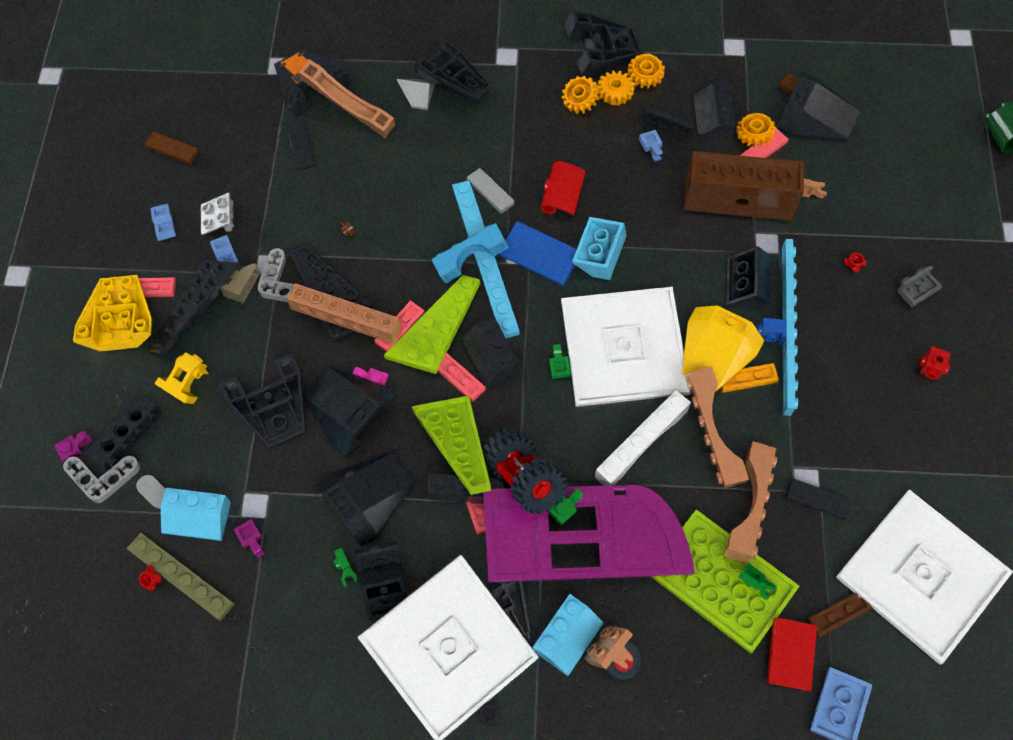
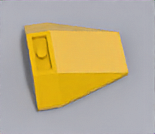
[73,275,152,351]
[682,306,764,391]

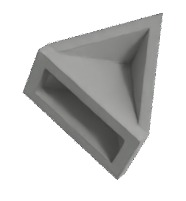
[397,79,435,110]

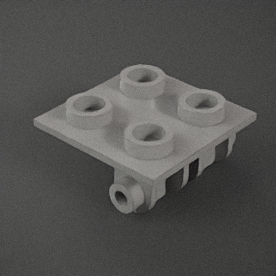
[201,193,234,235]

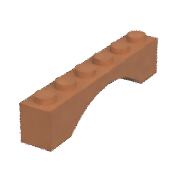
[299,59,395,138]
[686,366,749,488]
[723,441,778,564]

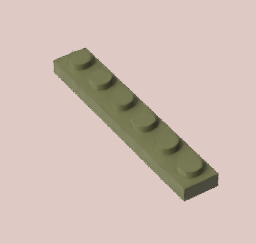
[127,532,234,621]

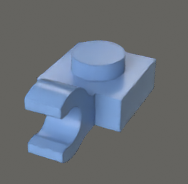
[639,130,662,162]

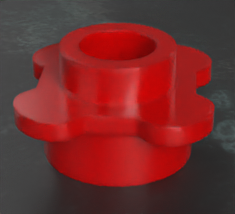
[844,252,867,272]
[139,566,161,591]

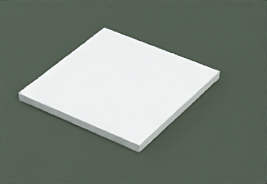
[561,287,691,407]
[836,490,1013,665]
[358,555,539,740]

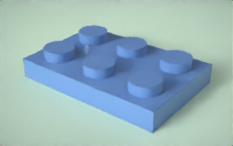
[809,667,872,740]

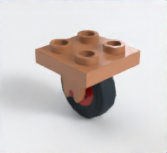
[584,626,641,680]

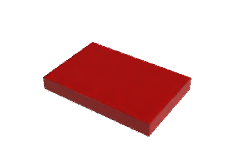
[767,617,817,691]

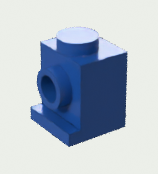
[757,318,786,345]

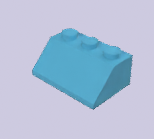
[572,217,627,280]
[160,488,231,541]
[533,594,604,676]

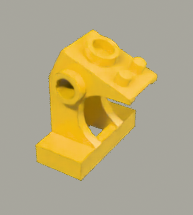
[155,352,208,404]

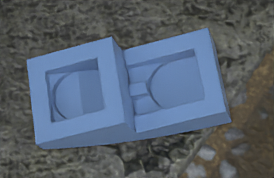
[150,203,176,241]
[210,235,238,262]

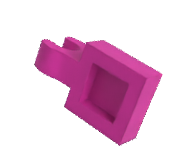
[353,367,389,386]

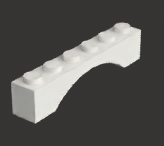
[595,390,691,486]

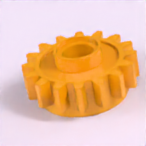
[627,54,665,88]
[598,70,635,105]
[562,76,600,114]
[736,113,776,147]

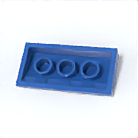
[500,221,577,286]

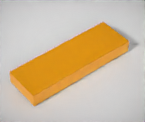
[721,363,779,393]

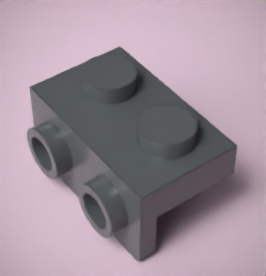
[897,265,943,308]

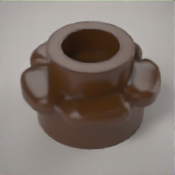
[339,221,355,237]

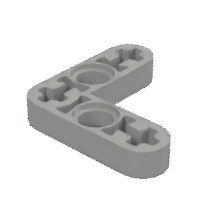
[258,248,294,302]
[63,456,140,503]

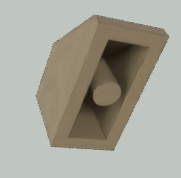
[220,264,261,303]

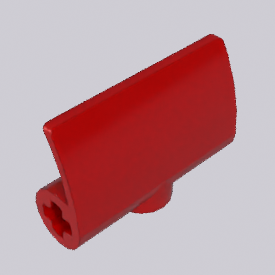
[540,161,585,215]

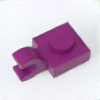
[54,431,93,462]
[233,519,265,558]

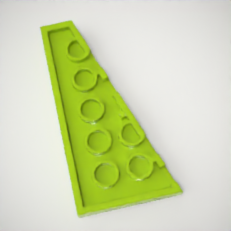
[384,275,481,374]
[412,396,491,495]

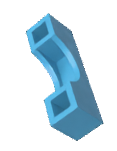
[431,223,509,284]

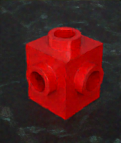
[919,346,951,380]

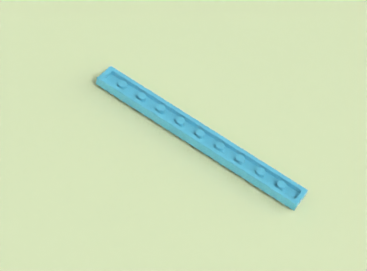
[452,181,520,338]
[782,239,798,416]

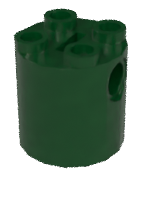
[985,101,1013,153]

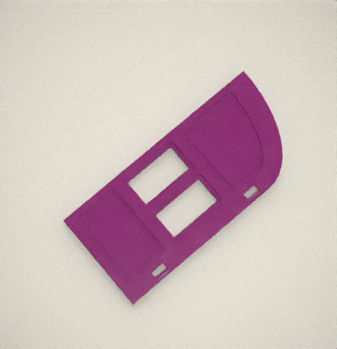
[483,485,695,583]

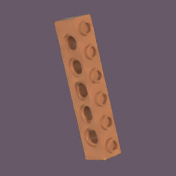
[287,283,401,344]

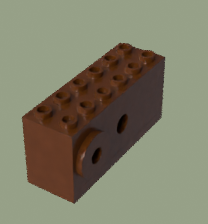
[684,151,804,221]

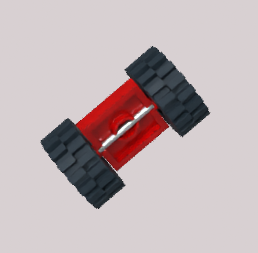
[483,428,567,515]

